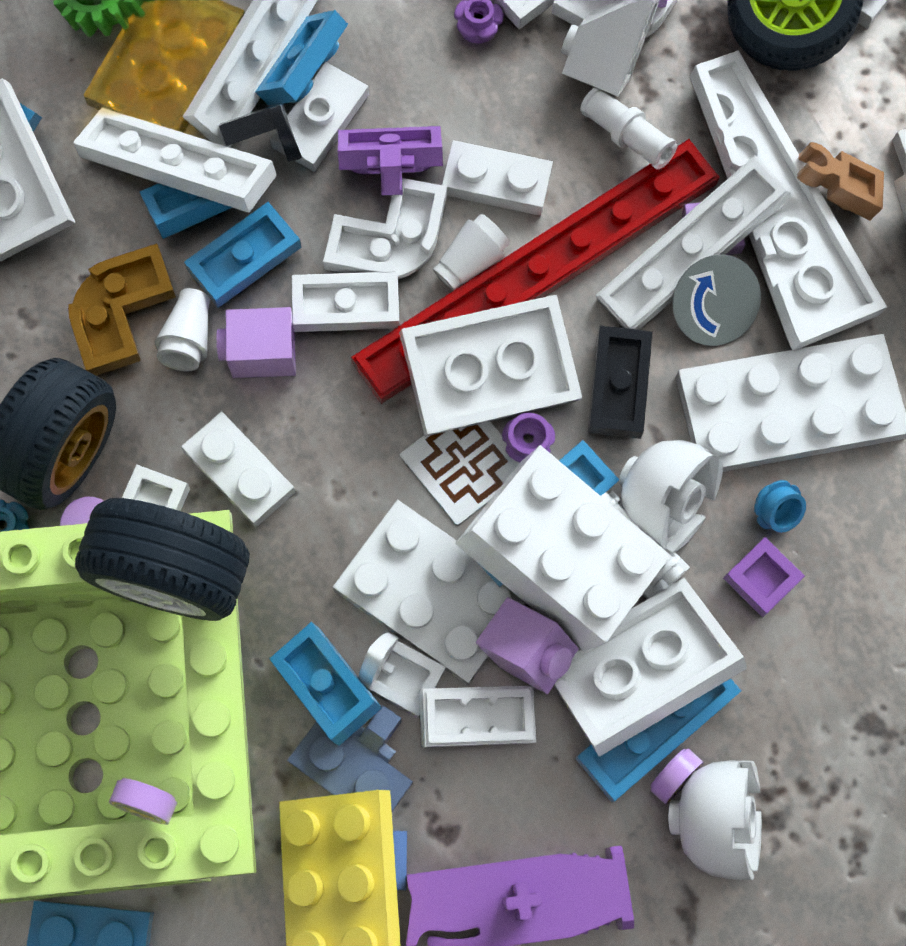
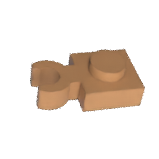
[797,142,884,221]

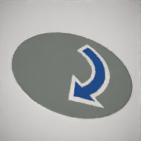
[673,255,761,346]

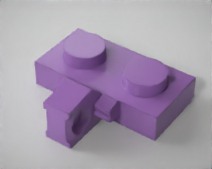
[338,126,443,196]

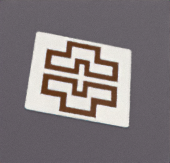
[400,421,519,525]

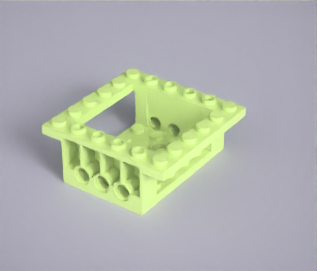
[0,510,256,904]

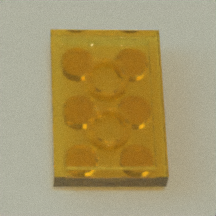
[83,0,245,133]

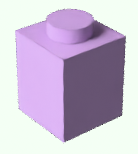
[217,307,296,378]
[475,597,579,695]

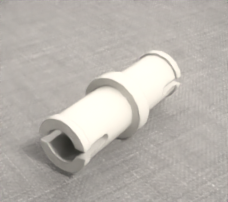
[580,87,677,169]

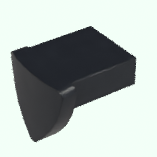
[219,103,302,163]

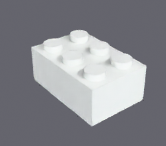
[455,445,671,652]

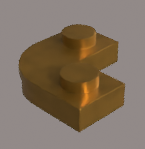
[68,243,176,376]

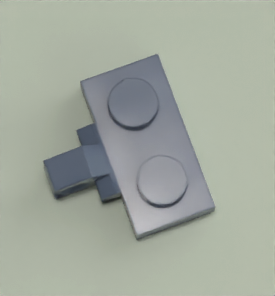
[287,705,413,812]

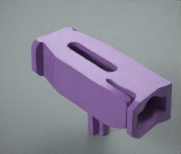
[406,846,634,946]

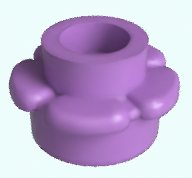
[454,0,503,44]
[502,412,555,463]

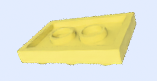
[279,790,401,946]

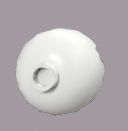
[619,440,723,553]
[668,760,762,880]

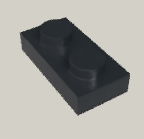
[588,325,653,439]

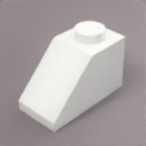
[561,0,660,97]

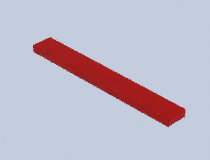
[351,139,720,404]

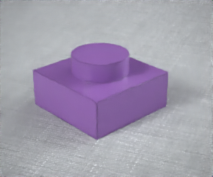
[723,537,805,618]

